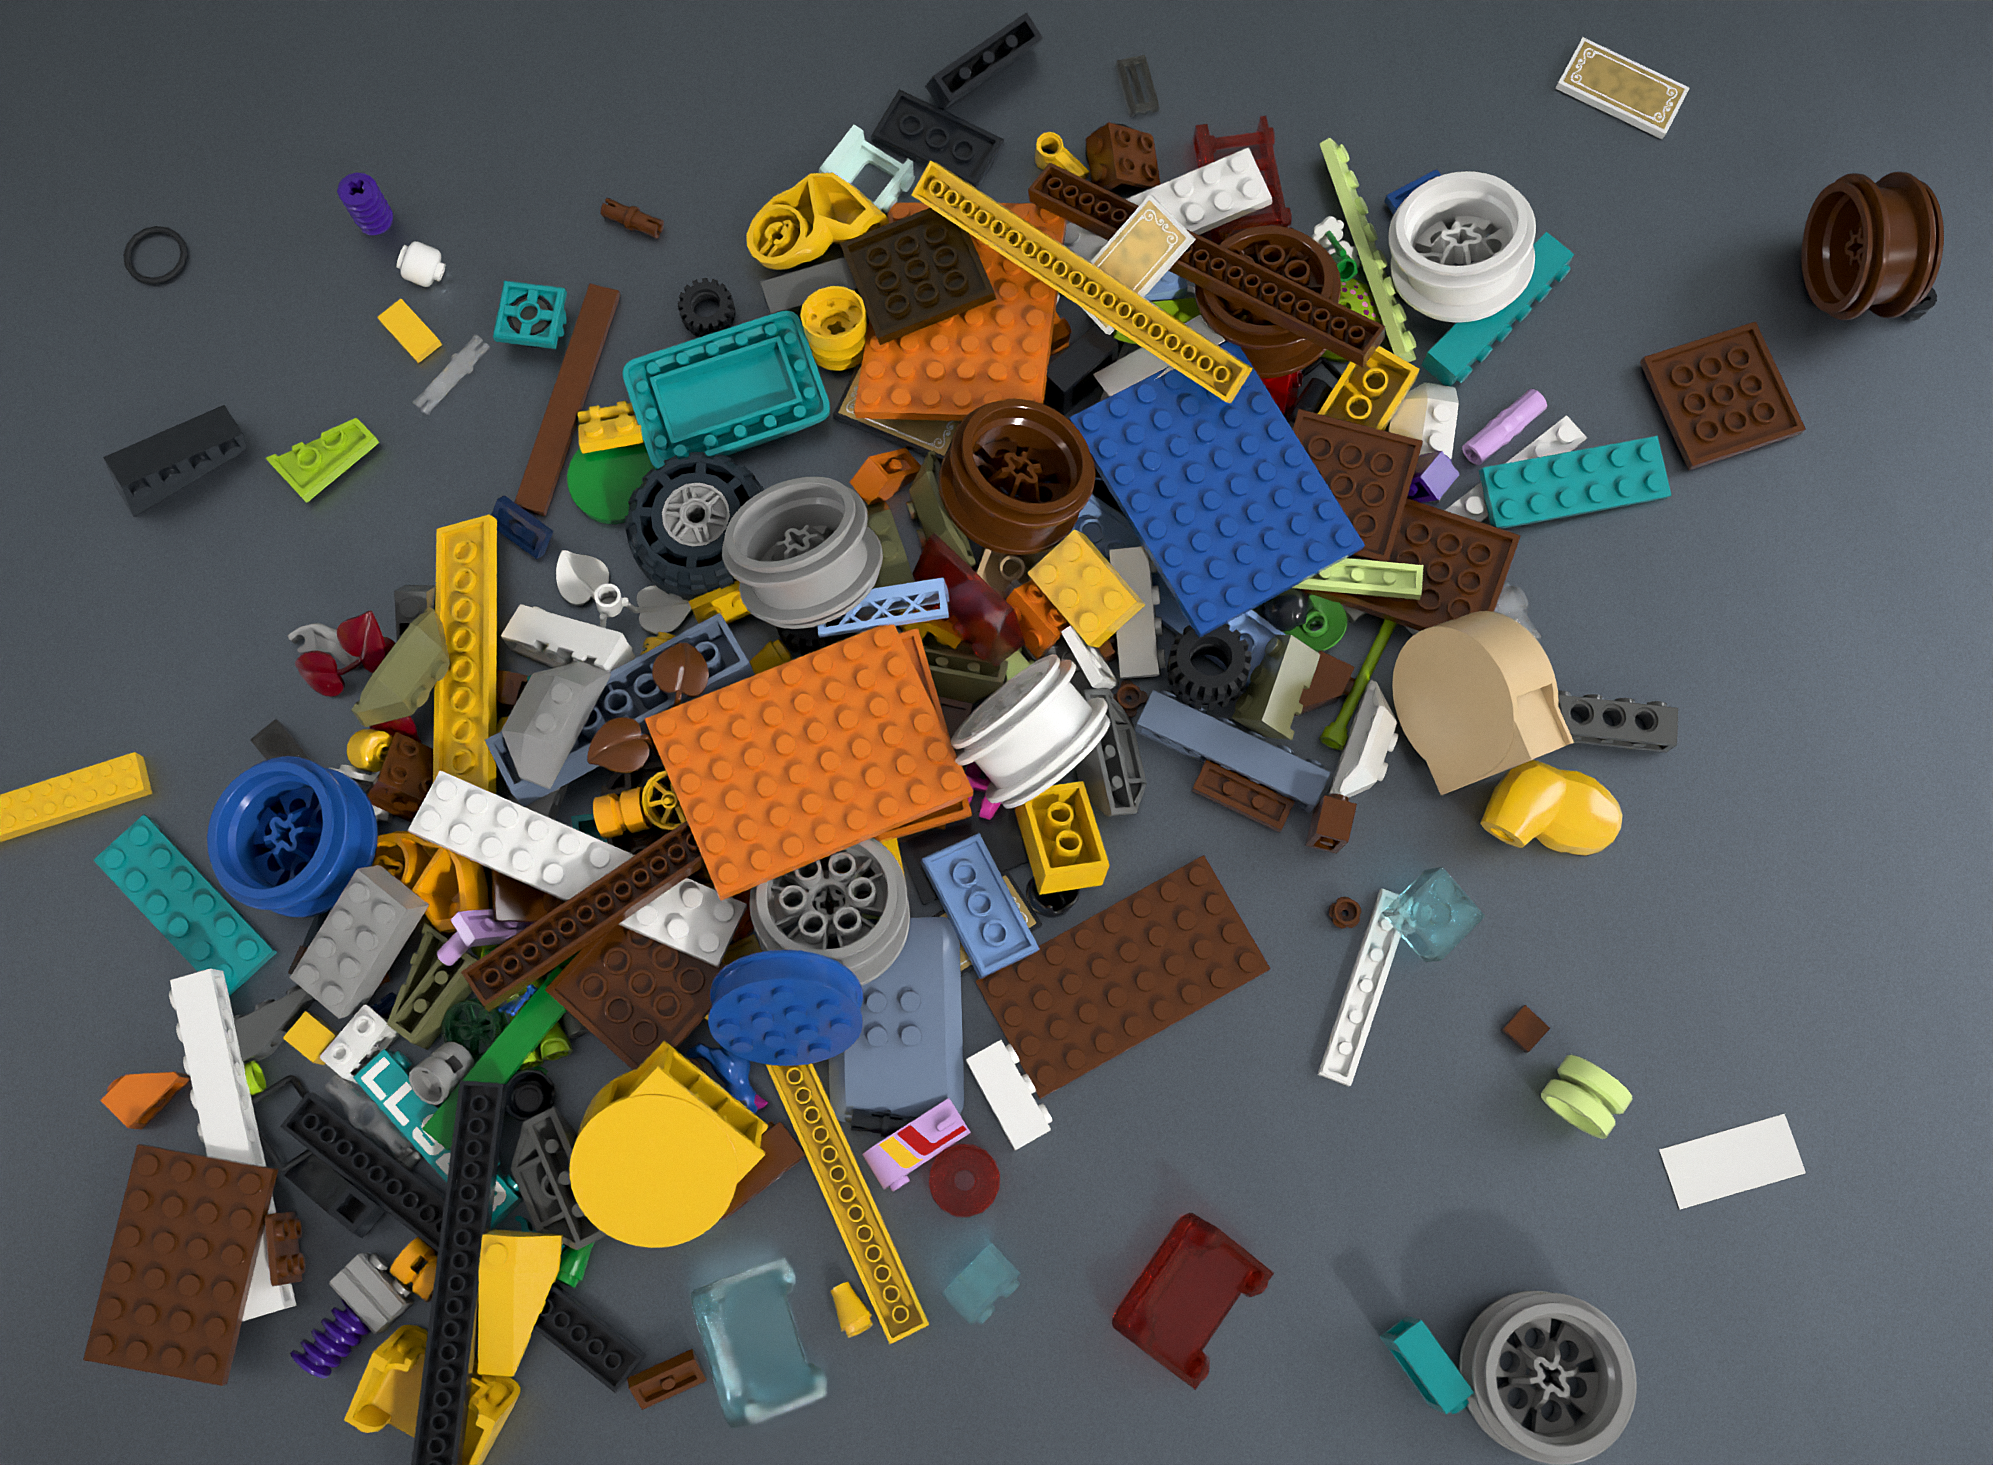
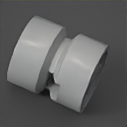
[409,1041,475,1105]

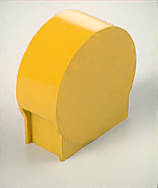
[570,1041,769,1248]

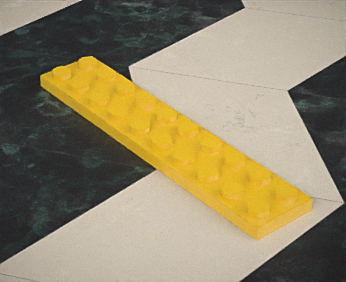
[433,514,497,795]

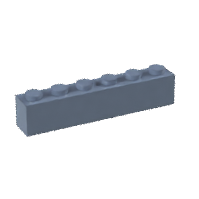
[1135,690,1331,813]

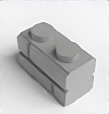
[329,1252,414,1334]

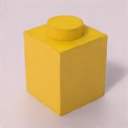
[283,1011,339,1065]

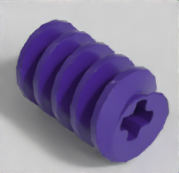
[337,173,393,235]
[290,1299,371,1379]

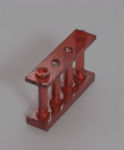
[1192,116,1292,245]

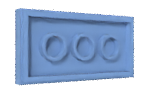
[920,833,1039,979]

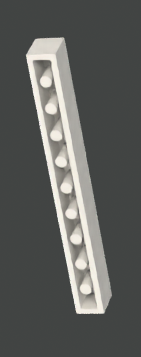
[169,969,296,1321]

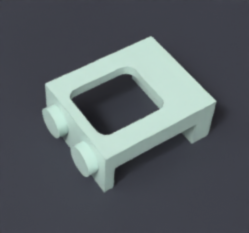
[819,125,915,214]

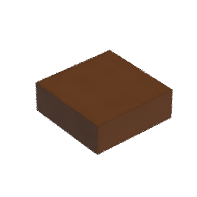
[1501,1005,1550,1053]

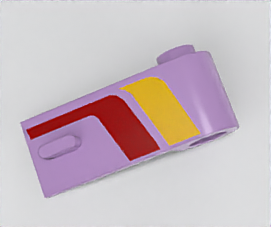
[862,1098,971,1192]

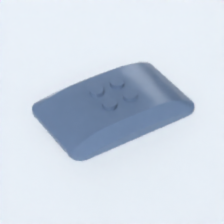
[828,917,964,1123]

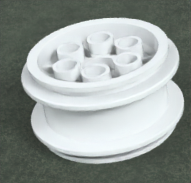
[1388,171,1536,323]
[950,654,1110,808]

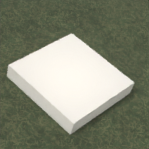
[1061,626,1119,691]

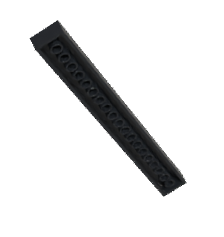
[411,1080,508,1465]
[280,1092,646,1393]

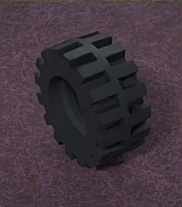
[678,278,735,337]

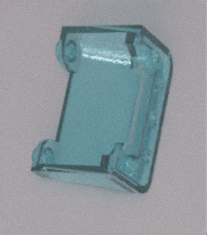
[691,1258,827,1428]

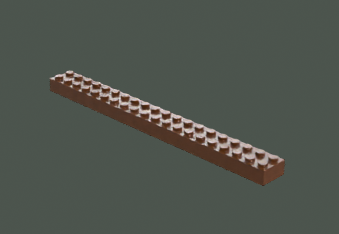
[1028,163,1386,368]
[461,821,705,1012]

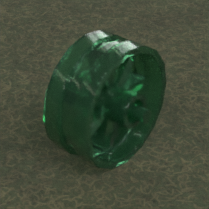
[442,997,509,1061]

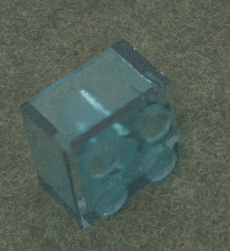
[1382,867,1486,962]
[941,1242,1021,1325]

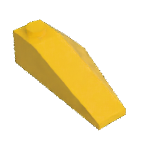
[478,1230,563,1377]

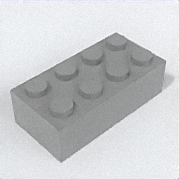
[290,865,429,1018]

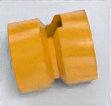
[593,787,653,839]
[390,1237,438,1303]

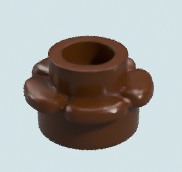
[1329,897,1362,929]

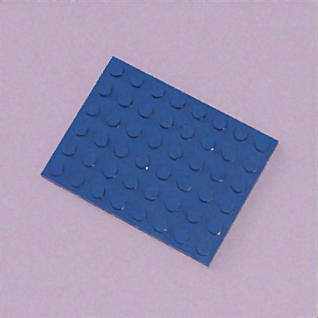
[1069,341,1365,638]

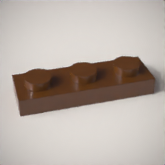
[1191,760,1295,833]

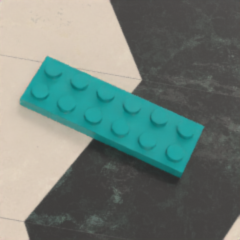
[1478,436,1672,529]
[93,814,277,997]

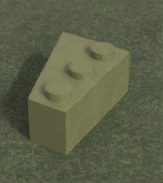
[1231,635,1321,740]

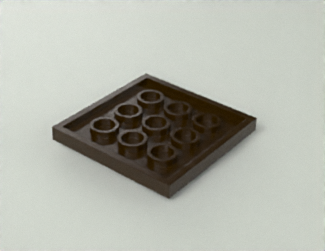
[840,208,996,345]

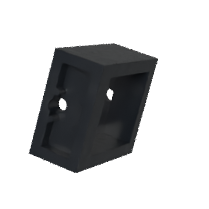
[1044,324,1119,416]

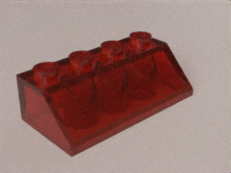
[912,533,1026,667]

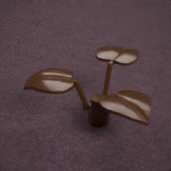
[587,642,709,773]

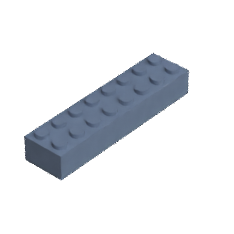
[485,613,755,807]

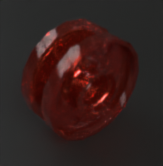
[929,1144,1000,1218]

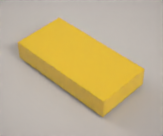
[377,299,442,363]

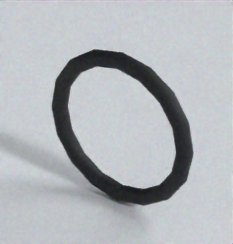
[123,226,187,284]

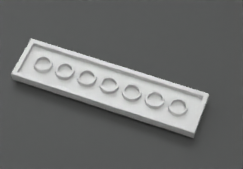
[1064,147,1272,262]

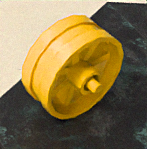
[641,771,687,830]

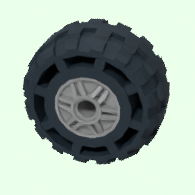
[625,452,764,601]

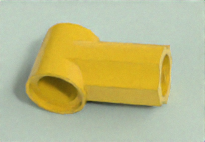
[1034,132,1090,180]

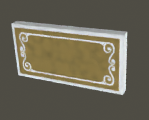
[1555,37,1690,139]
[1080,195,1196,335]

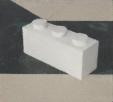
[966,1040,1053,1151]

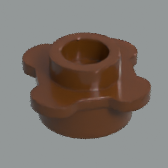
[1113,680,1148,718]

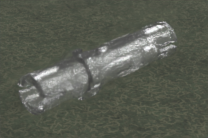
[413,334,490,416]

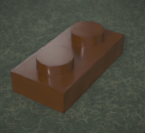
[627,1349,707,1410]

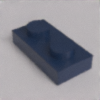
[491,496,553,559]

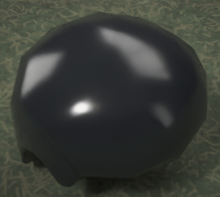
[1262,588,1313,631]
[1026,877,1080,918]
[505,1069,555,1121]

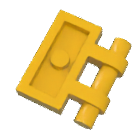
[578,400,644,454]

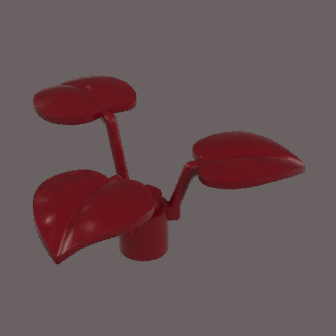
[295,610,422,743]

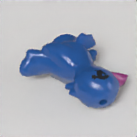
[686,1043,769,1114]

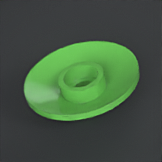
[1284,595,1347,652]

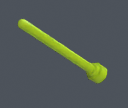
[1319,619,1397,750]

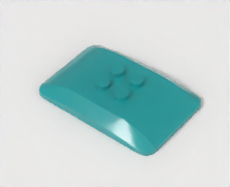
[622,310,831,469]

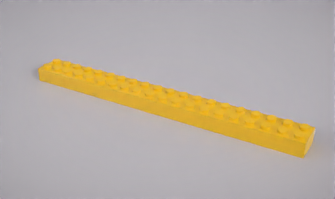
[911,160,1253,403]
[0,752,152,842]
[722,934,930,1344]

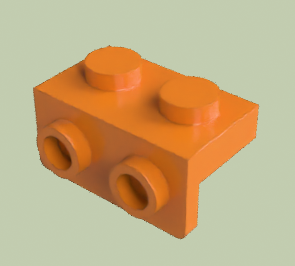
[996,580,1071,660]

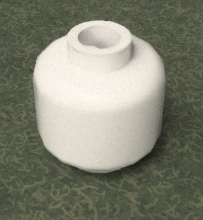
[396,241,446,287]

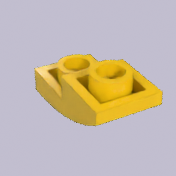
[899,609,967,649]

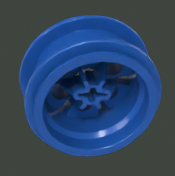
[207,756,378,918]

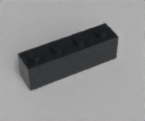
[925,12,1043,110]

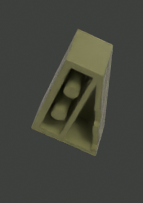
[387,923,479,1050]

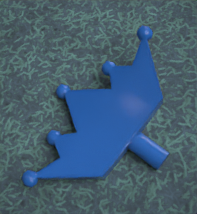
[498,984,538,1016]

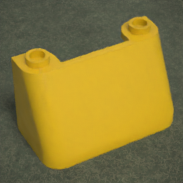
[344,1324,521,1465]

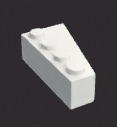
[501,604,636,672]

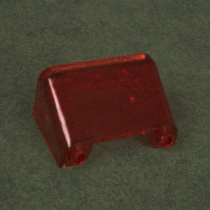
[1112,1213,1274,1390]

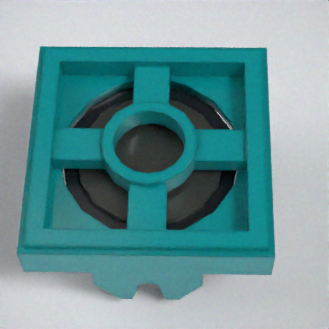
[492,281,567,349]

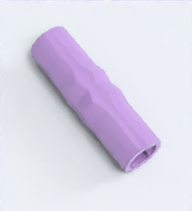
[1462,389,1547,465]

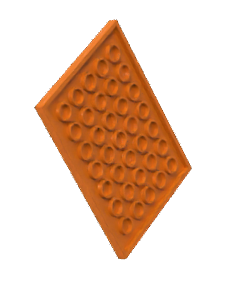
[854,203,1067,421]
[644,624,973,901]

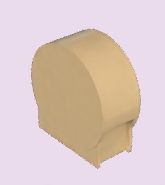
[1392,611,1574,795]

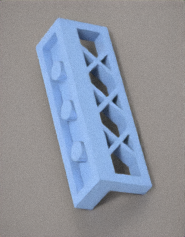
[817,578,950,638]

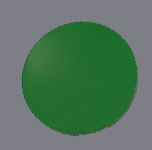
[567,443,657,524]

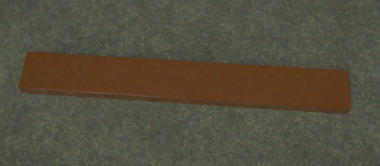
[515,283,621,517]

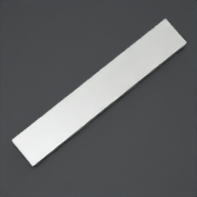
[1317,888,1413,1087]

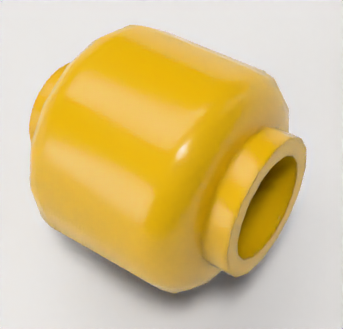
[346,729,392,772]

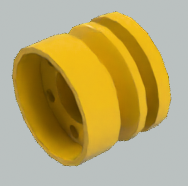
[800,286,868,371]

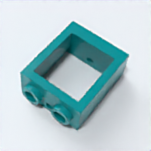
[1380,1316,1474,1414]

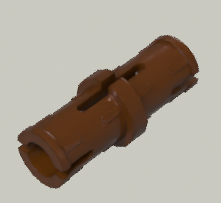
[601,198,664,239]

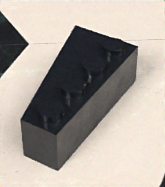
[103,405,247,517]

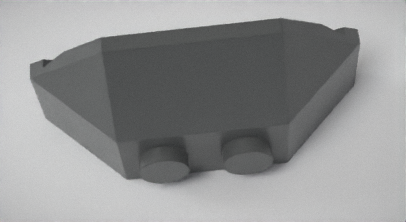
[1075,689,1147,816]
[511,1107,607,1250]

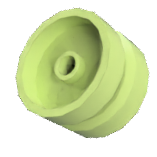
[1541,1055,1632,1139]

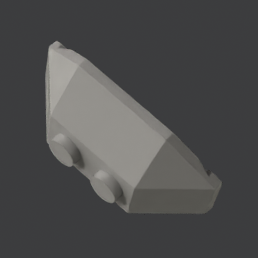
[501,661,611,789]

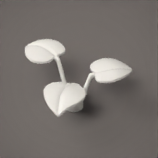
[556,550,692,635]

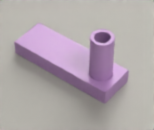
[437,909,535,966]

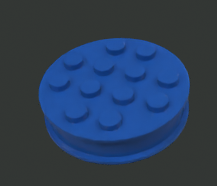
[708,950,863,1066]

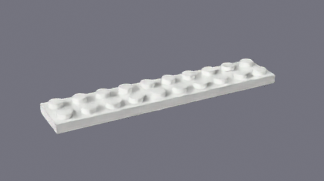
[408,771,747,968]

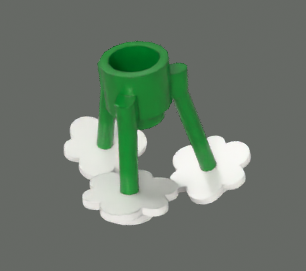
[1311,216,1360,282]

